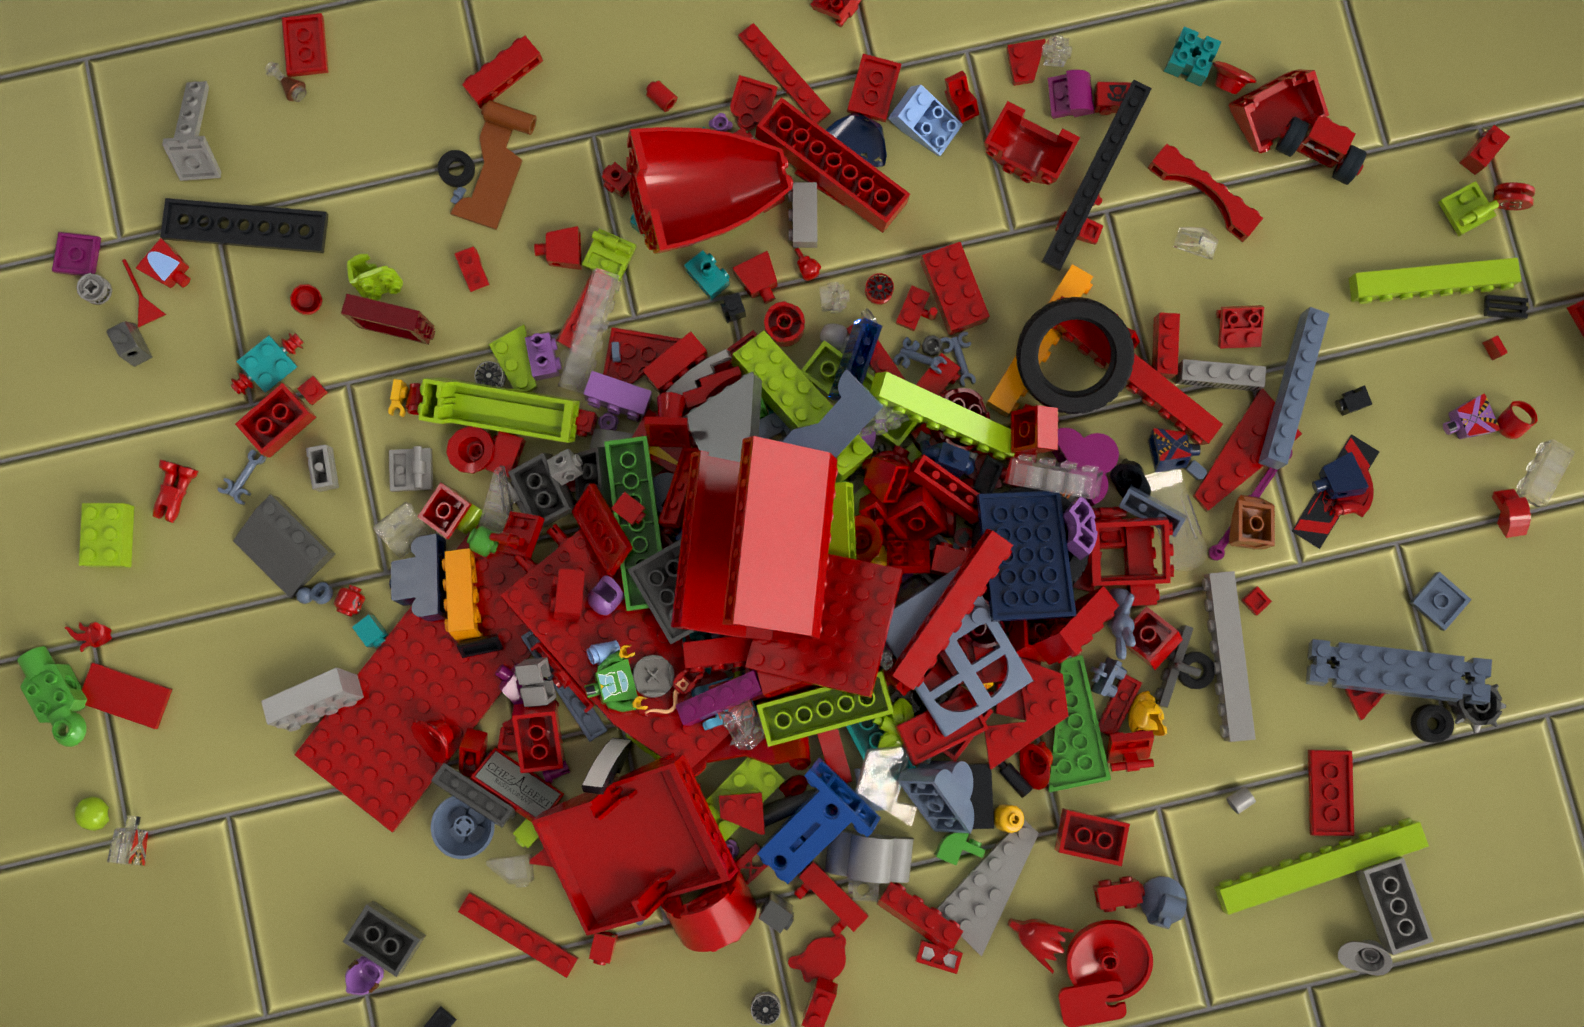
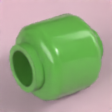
[467,526,499,557]

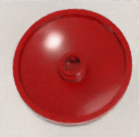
[1066,920,1153,1002]

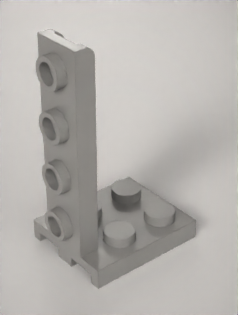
[162,81,222,181]

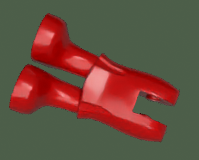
[153,459,199,523]

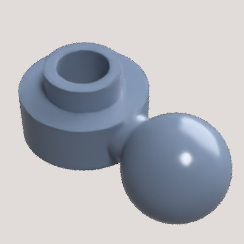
[296,582,333,604]

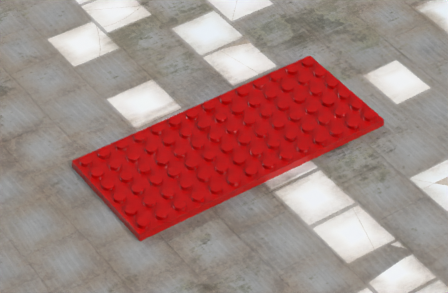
[294,523,532,832]

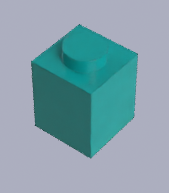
[352,614,389,648]

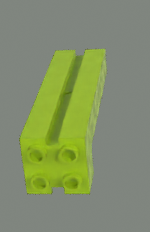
[418,377,580,443]

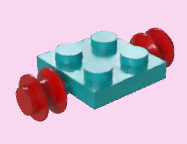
[231,332,304,395]

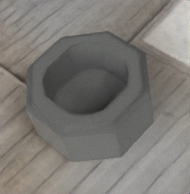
[922,335,942,357]

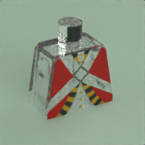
[107,816,148,866]

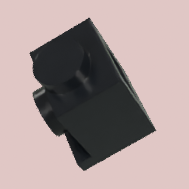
[720,292,746,324]
[1335,385,1372,416]

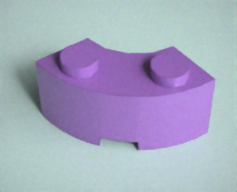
[1063,496,1098,560]

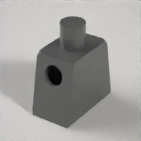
[106,321,153,367]

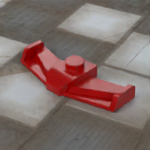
[530,642,594,713]

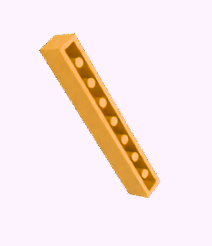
[986,264,1093,417]

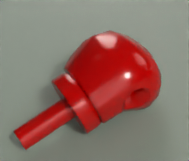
[795,248,821,281]

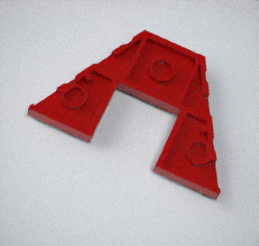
[973,645,1069,769]

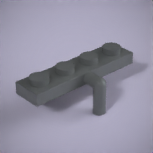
[1154,625,1201,708]

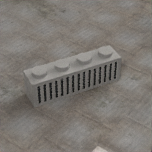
[1176,359,1266,392]

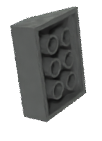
[233,494,336,598]
[628,539,694,644]

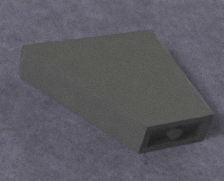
[683,372,762,462]

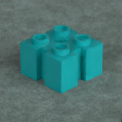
[1164,26,1222,87]

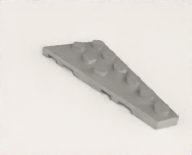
[936,819,1039,957]

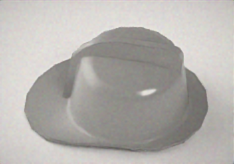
[1338,940,1392,976]

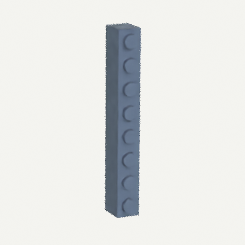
[1258,307,1329,470]

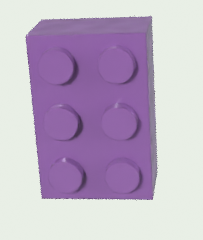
[584,371,652,422]

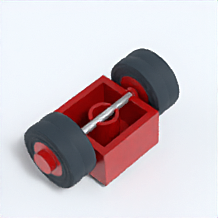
[1276,115,1367,185]

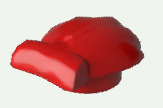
[779,775,809,797]

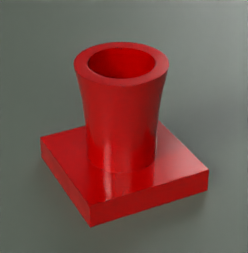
[644,392,692,448]

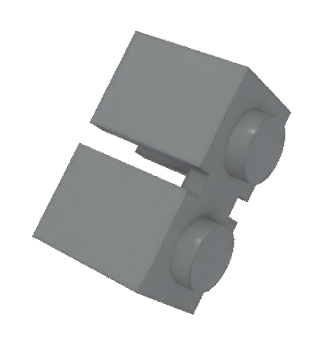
[515,657,557,707]

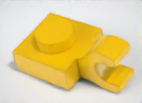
[388,379,409,417]

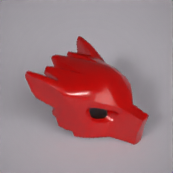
[1008,918,1074,974]

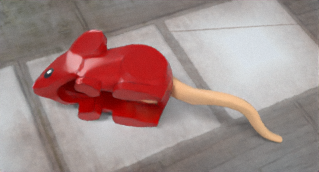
[645,668,705,714]

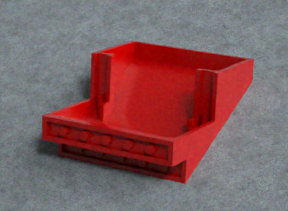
[531,753,739,936]

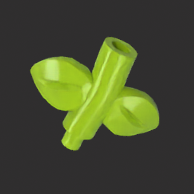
[872,698,914,756]

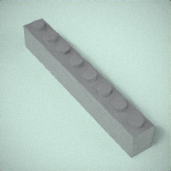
[1202,571,1255,742]

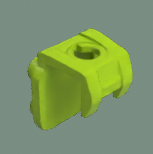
[347,254,403,301]

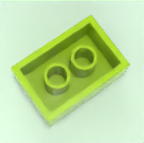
[79,503,134,568]

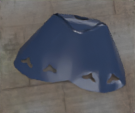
[826,113,887,167]

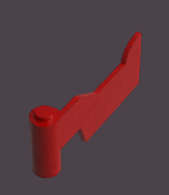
[691,722,811,777]

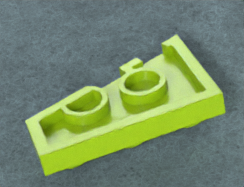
[488,325,537,392]

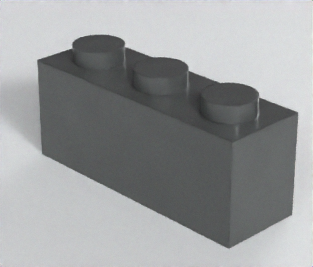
[759,891,794,934]

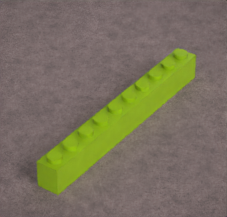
[1214,818,1429,915]

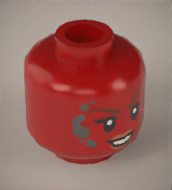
[334,585,366,617]

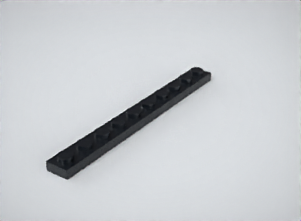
[1041,80,1152,271]

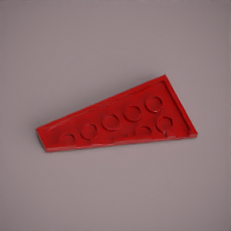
[1193,388,1302,512]

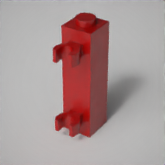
[794,859,869,936]

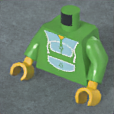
[584,644,648,712]

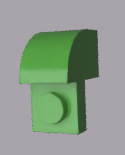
[935,832,985,865]

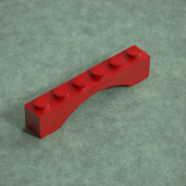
[1148,144,1263,242]

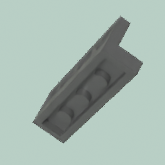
[431,763,516,828]

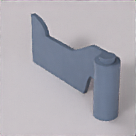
[779,370,884,458]

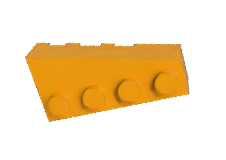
[442,548,483,642]

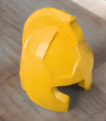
[1128,691,1167,736]

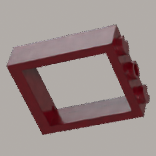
[341,293,435,345]

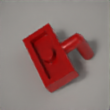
[896,285,938,331]

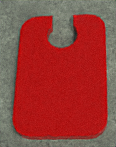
[1058,979,1127,1027]

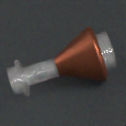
[265,62,307,102]

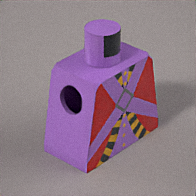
[1443,393,1500,439]

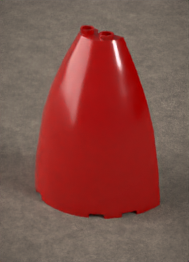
[626,127,793,254]

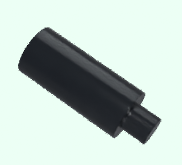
[997,761,1033,798]

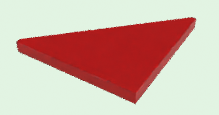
[603,327,681,384]

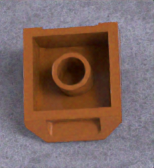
[1229,495,1275,550]

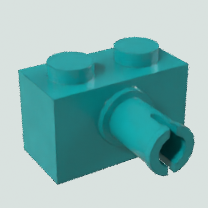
[684,250,730,301]

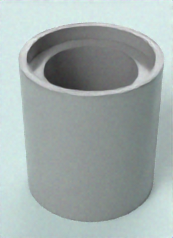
[1226,786,1256,814]

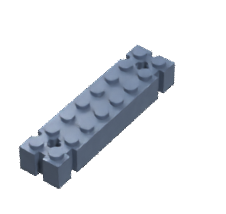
[1306,639,1492,705]

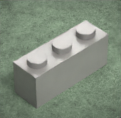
[789,182,817,248]

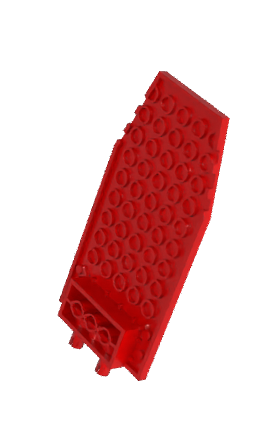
[500,524,748,769]

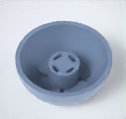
[431,796,495,859]

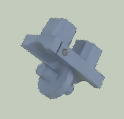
[1090,657,1127,697]

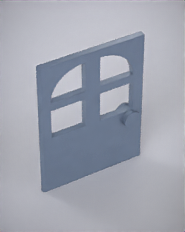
[886,565,1033,737]

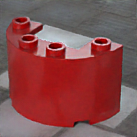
[984,101,1081,185]
[661,865,757,952]

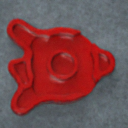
[788,934,846,983]

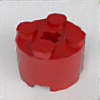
[764,301,805,347]

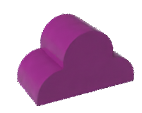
[1052,428,1119,507]

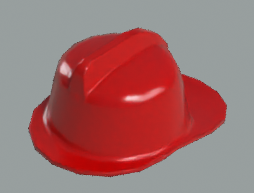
[1020,741,1053,790]

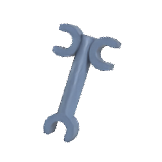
[941,332,976,388]
[893,337,947,374]
[217,449,266,505]

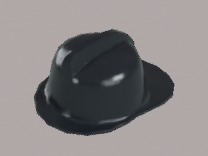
[1110,458,1151,498]

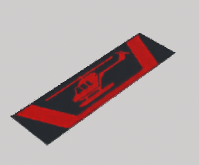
[1291,434,1379,549]

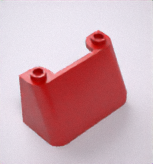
[1228,69,1329,153]

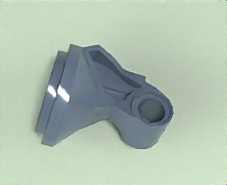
[1140,876,1187,929]

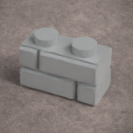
[306,445,339,492]

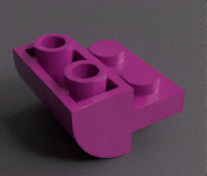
[1048,70,1094,119]

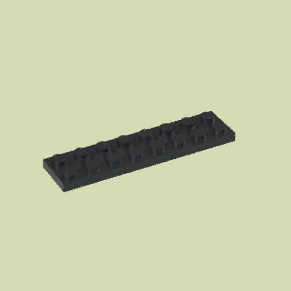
[160,198,329,253]

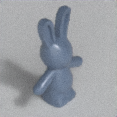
[1107,588,1135,660]

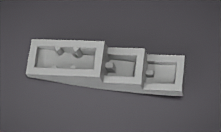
[666,349,732,395]

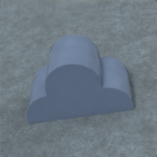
[897,760,974,833]

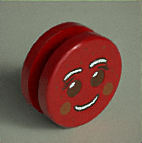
[1493,182,1535,211]

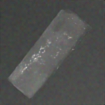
[478,465,513,534]

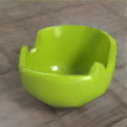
[74,796,109,831]

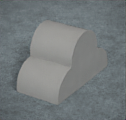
[825,830,914,883]

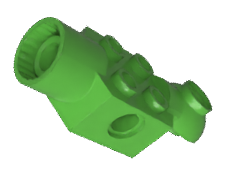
[17,646,87,747]

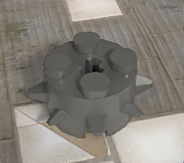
[1447,684,1506,733]

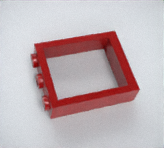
[1090,517,1174,586]

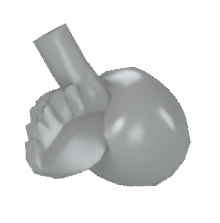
[820,323,864,363]

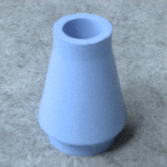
[587,640,620,665]

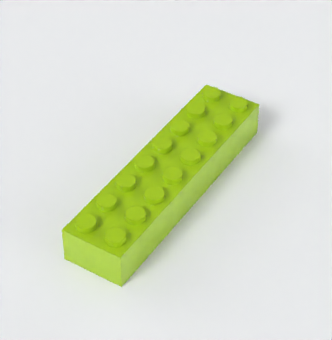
[731,331,873,483]

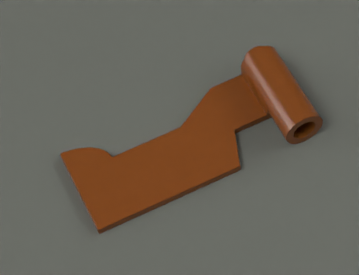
[450,100,537,230]

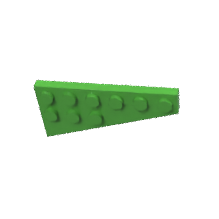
[1048,655,1111,792]

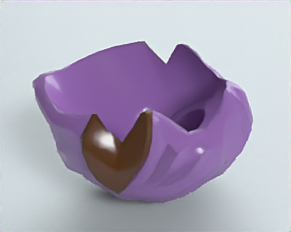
[345,956,384,995]

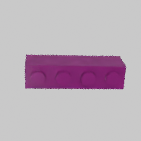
[676,671,763,726]

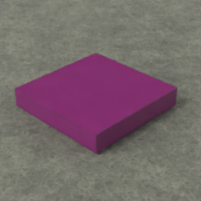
[52,232,101,276]

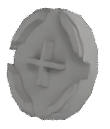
[632,655,675,698]

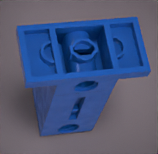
[757,757,881,884]

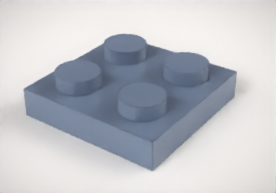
[1410,572,1472,631]

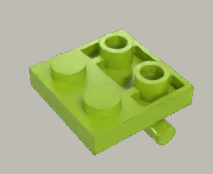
[1438,181,1499,237]
[582,228,637,283]

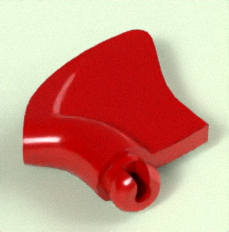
[1332,470,1374,517]

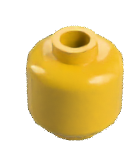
[994,804,1024,833]

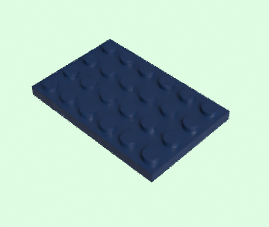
[976,491,1077,622]

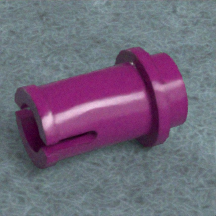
[542,760,571,783]

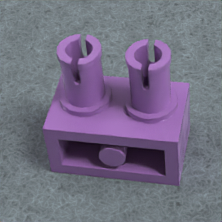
[525,332,562,381]

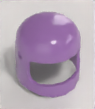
[587,575,625,615]

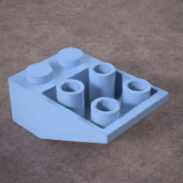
[888,84,963,156]

